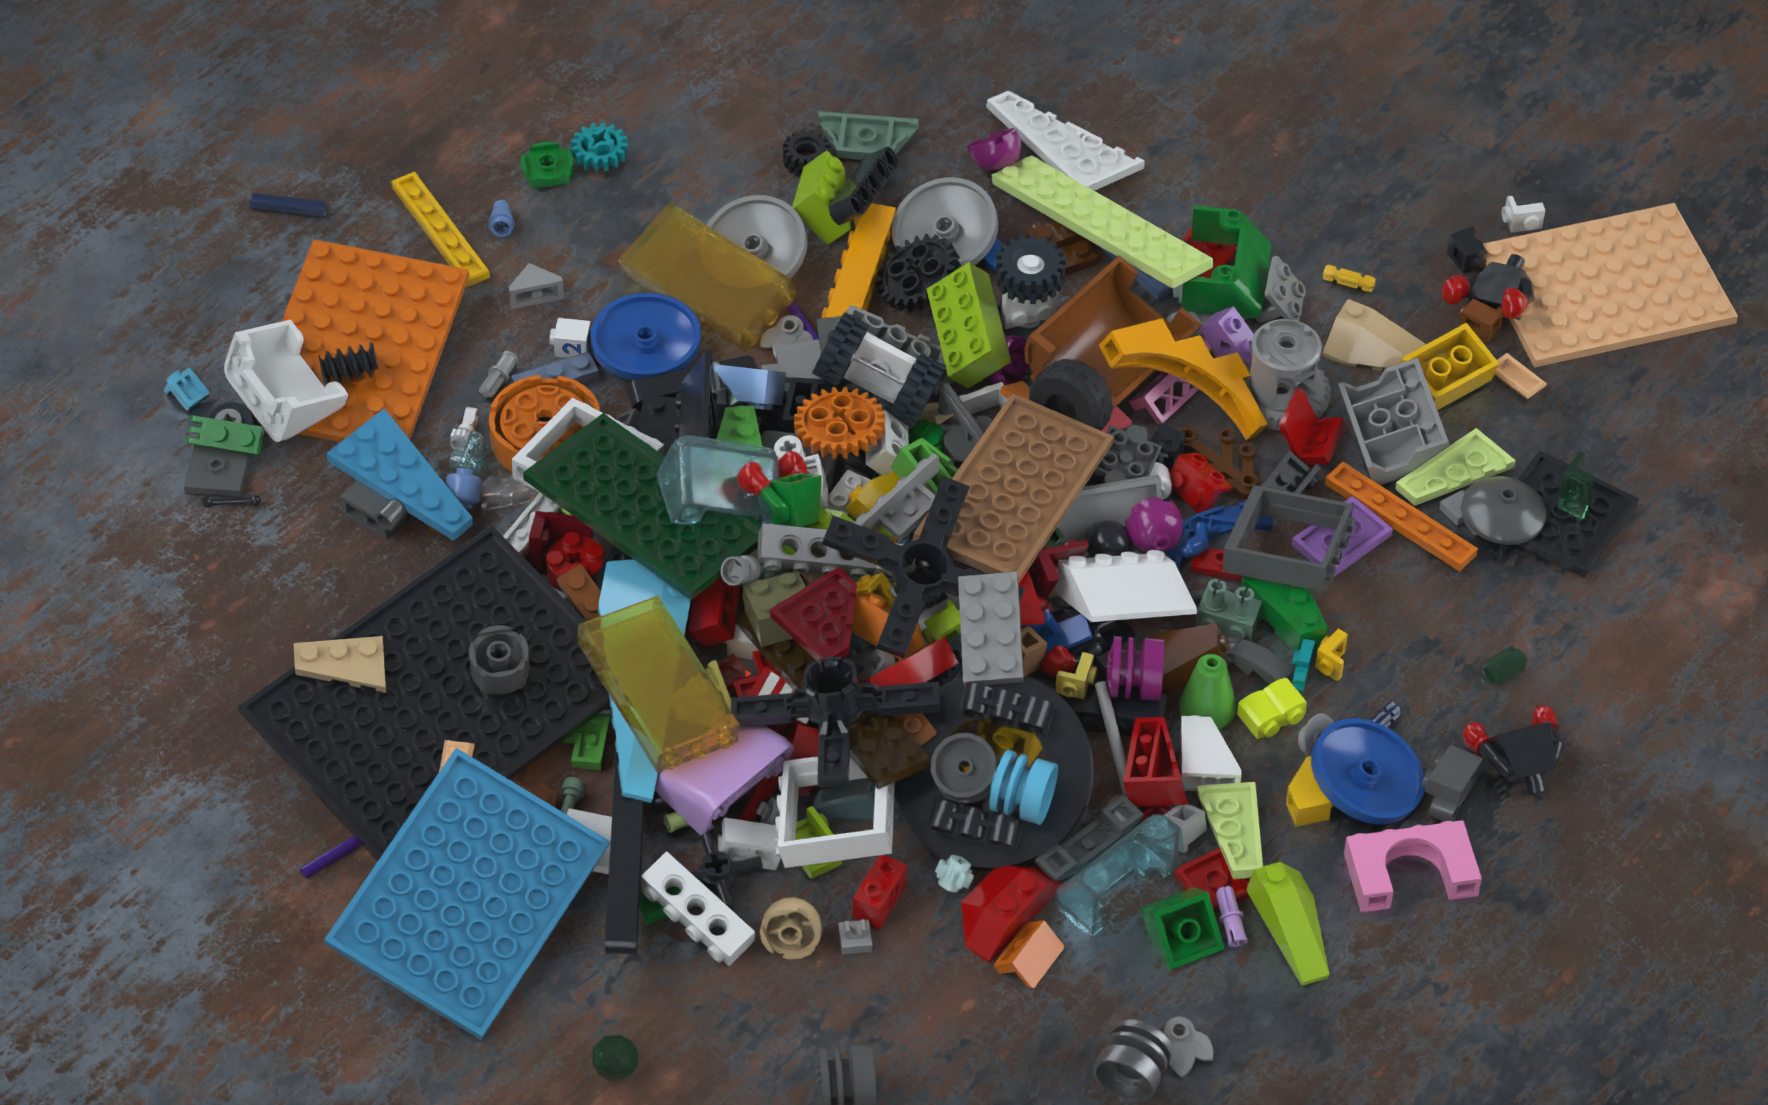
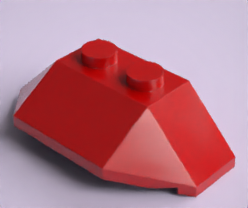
[961,865,1065,964]

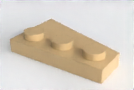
[294,636,386,693]

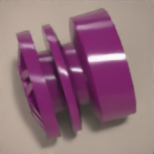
[1107,636,1164,701]

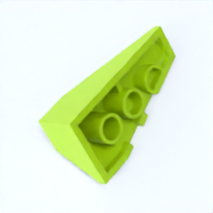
[1246,862,1330,986]

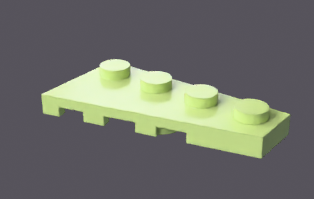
[1395,428,1516,506]

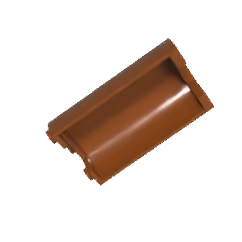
[1025,256,1202,409]

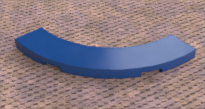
[1164,502,1273,570]

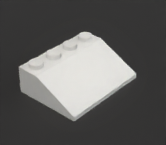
[1055,550,1197,622]

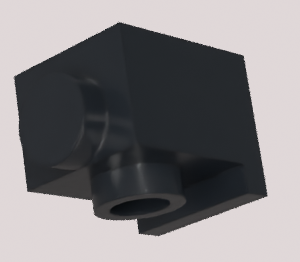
[1447,226,1486,274]

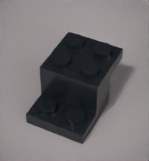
[759,377,847,436]

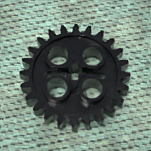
[876,234,961,312]

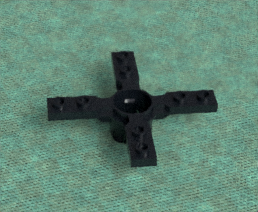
[822,476,1025,659]
[730,630,940,788]

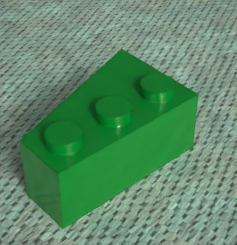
[1241,576,1328,652]

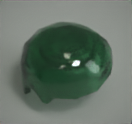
[592,1035,639,1082]

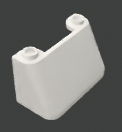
[224,320,348,442]

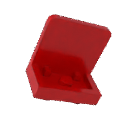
[1279,389,1346,465]

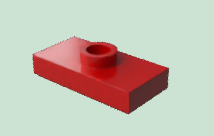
[1190,547,1243,582]

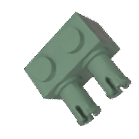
[1195,579,1262,641]

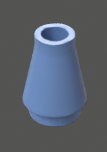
[488,200,515,237]

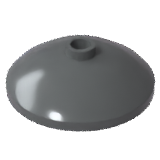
[1461,476,1546,545]

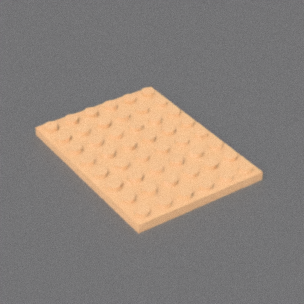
[1483,203,1738,368]

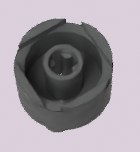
[469,625,530,694]

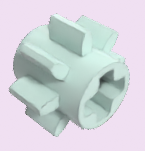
[935,855,974,893]

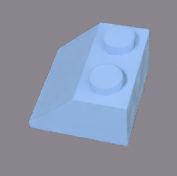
[715,365,786,410]

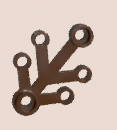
[1180,427,1262,499]

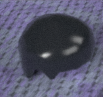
[1087,520,1130,558]

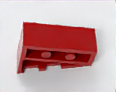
[1123,717,1188,807]

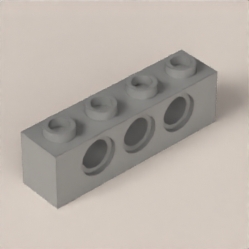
[757,524,876,579]

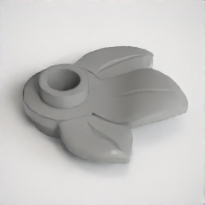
[760,315,813,358]
[1163,1017,1213,1077]

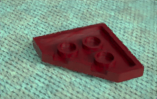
[770,567,857,663]

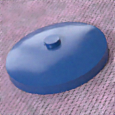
[591,293,701,380]
[1311,718,1424,824]

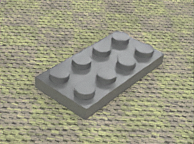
[958,572,1024,687]

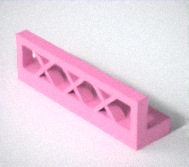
[1129,337,1218,425]

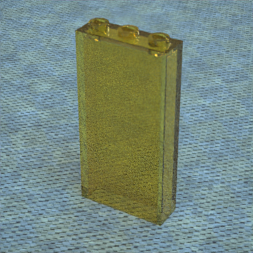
[618,202,797,352]
[578,595,739,773]

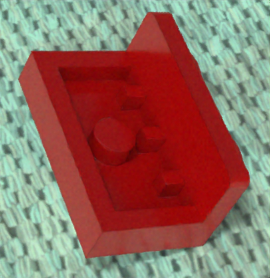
[1170,453,1232,513]

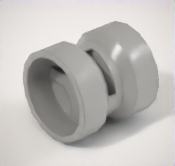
[721,555,761,586]

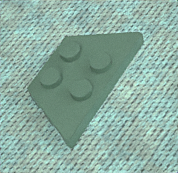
[818,111,919,160]

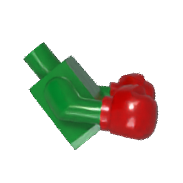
[737,451,822,528]

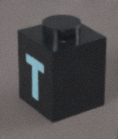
[1150,424,1186,472]

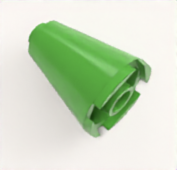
[1178,654,1237,730]

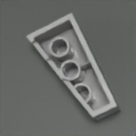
[833,305,944,377]

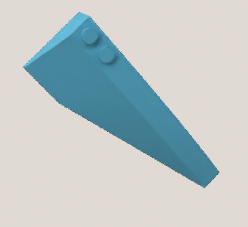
[598,559,690,803]

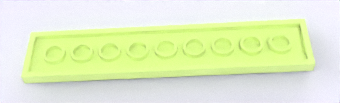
[992,155,1213,289]

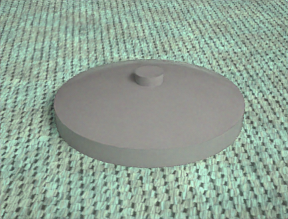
[892,177,999,273]
[700,195,807,295]

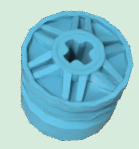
[989,750,1058,825]

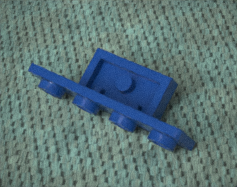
[1021,610,1093,654]

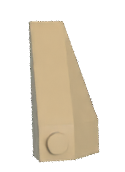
[1322,299,1426,371]

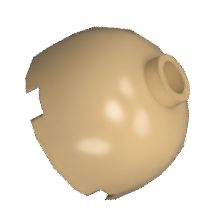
[760,897,822,960]

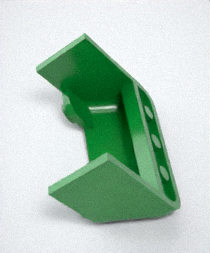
[1181,205,1271,318]

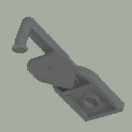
[938,382,993,463]

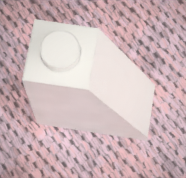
[1180,715,1241,791]

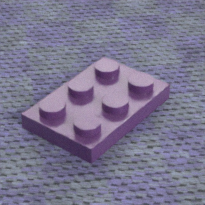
[1292,496,1393,577]

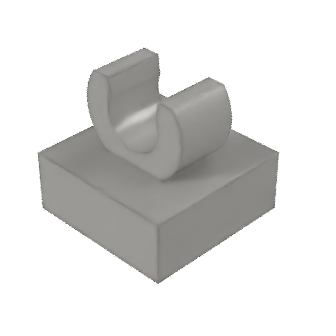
[839,919,872,955]

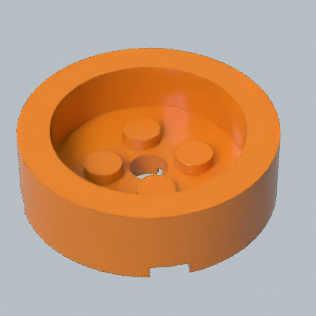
[489,375,600,472]

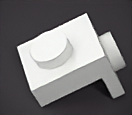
[1502,196,1545,233]

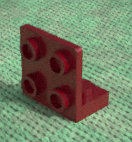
[529,511,593,574]
[1028,540,1089,600]

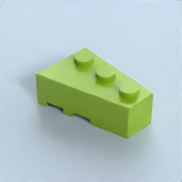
[792,150,851,245]

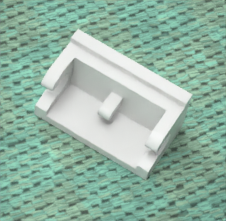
[718,818,781,870]

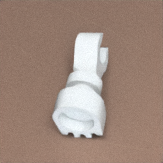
[450,407,479,453]

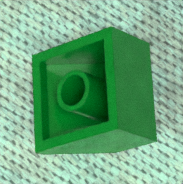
[1140,887,1225,970]

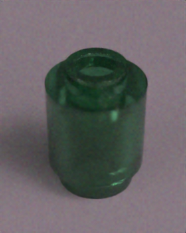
[1482,646,1527,685]

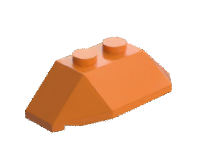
[852,593,926,659]

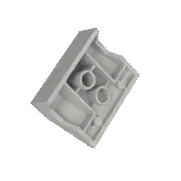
[1338,358,1450,485]

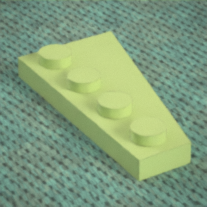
[1196,782,1263,879]

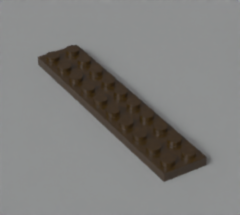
[735,612,931,789]

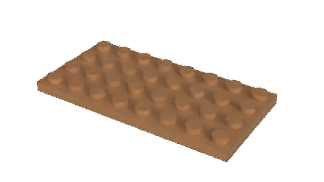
[913,393,1114,584]

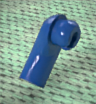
[1180,522,1209,558]

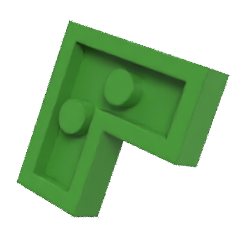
[562,715,610,770]

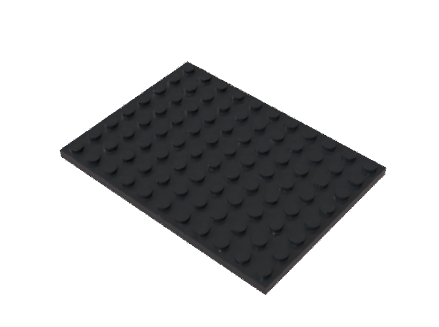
[238,525,610,862]

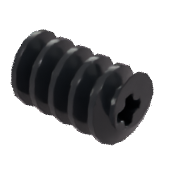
[318,342,379,385]

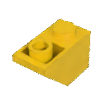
[1286,756,1334,827]

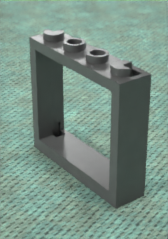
[1223,485,1356,592]

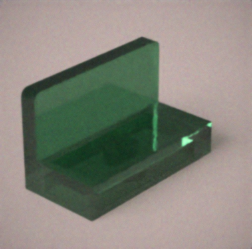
[1557,451,1595,520]

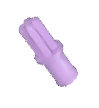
[1216,886,1248,947]

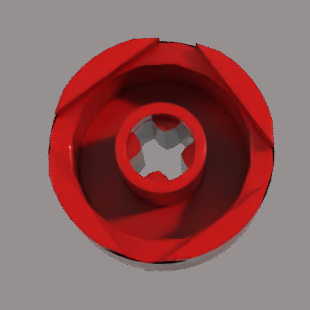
[547,532,604,593]

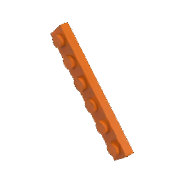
[1325,462,1478,572]

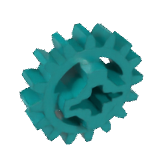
[571,122,628,172]

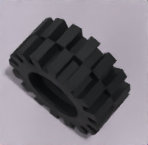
[783,129,830,177]

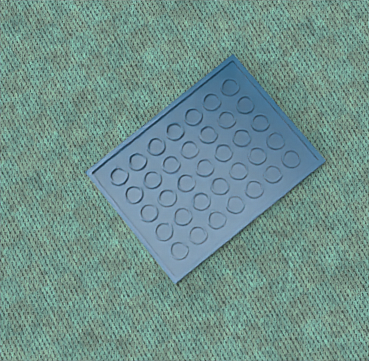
[324,748,610,1040]

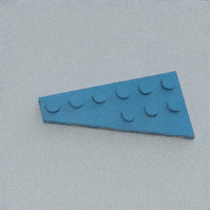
[326,408,473,541]

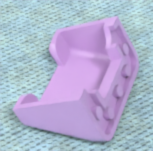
[654,712,794,835]

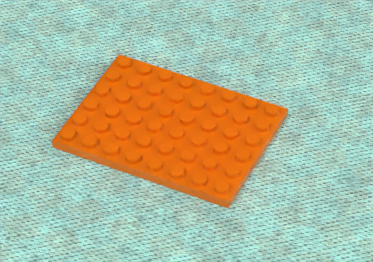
[248,239,470,442]

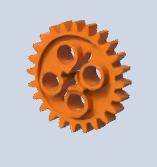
[794,387,886,459]

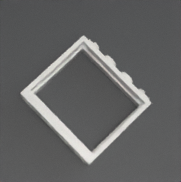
[512,398,664,493]
[774,756,895,868]

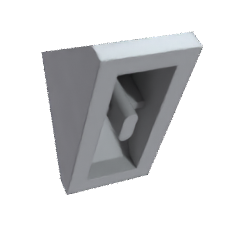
[509,263,564,310]

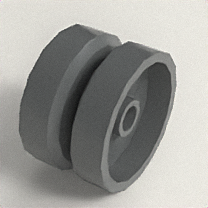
[931,733,999,806]

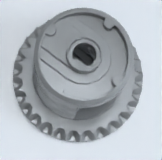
[1245,319,1331,430]

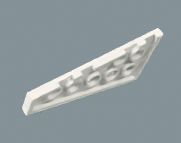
[987,91,1145,191]

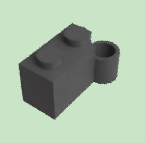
[340,481,408,540]
[1422,744,1483,822]

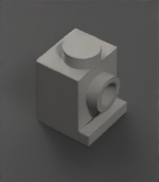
[1159,804,1207,853]

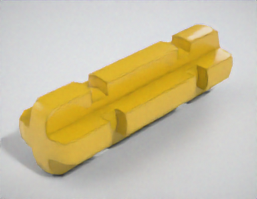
[1323,265,1376,293]

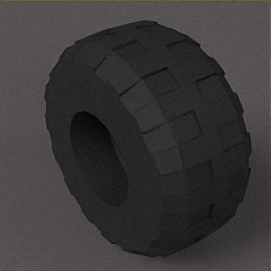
[1029,359,1113,431]

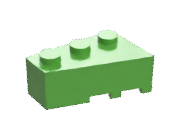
[708,406,766,490]
[891,438,958,495]

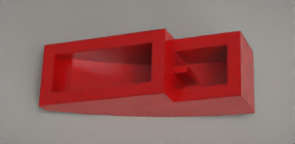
[866,637,958,686]

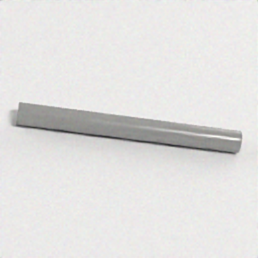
[1095,681,1127,796]

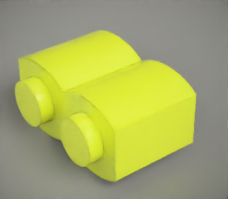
[1237,678,1307,739]

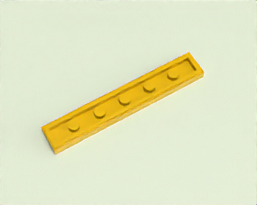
[391,171,490,288]

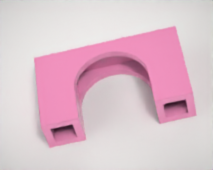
[1344,820,1482,913]

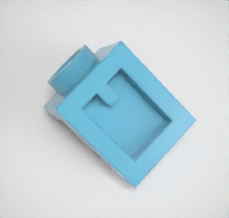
[164,367,210,411]

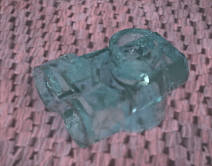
[449,431,489,475]

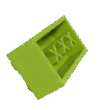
[927,262,1011,389]

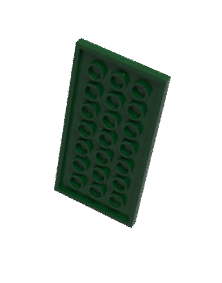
[523,413,762,600]

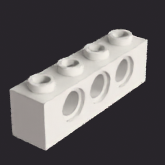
[641,851,755,966]

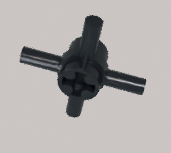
[674,832,763,910]

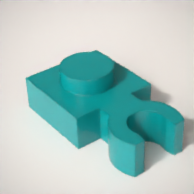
[1292,639,1315,693]

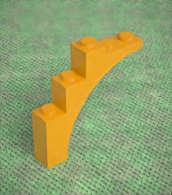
[1099,318,1268,441]

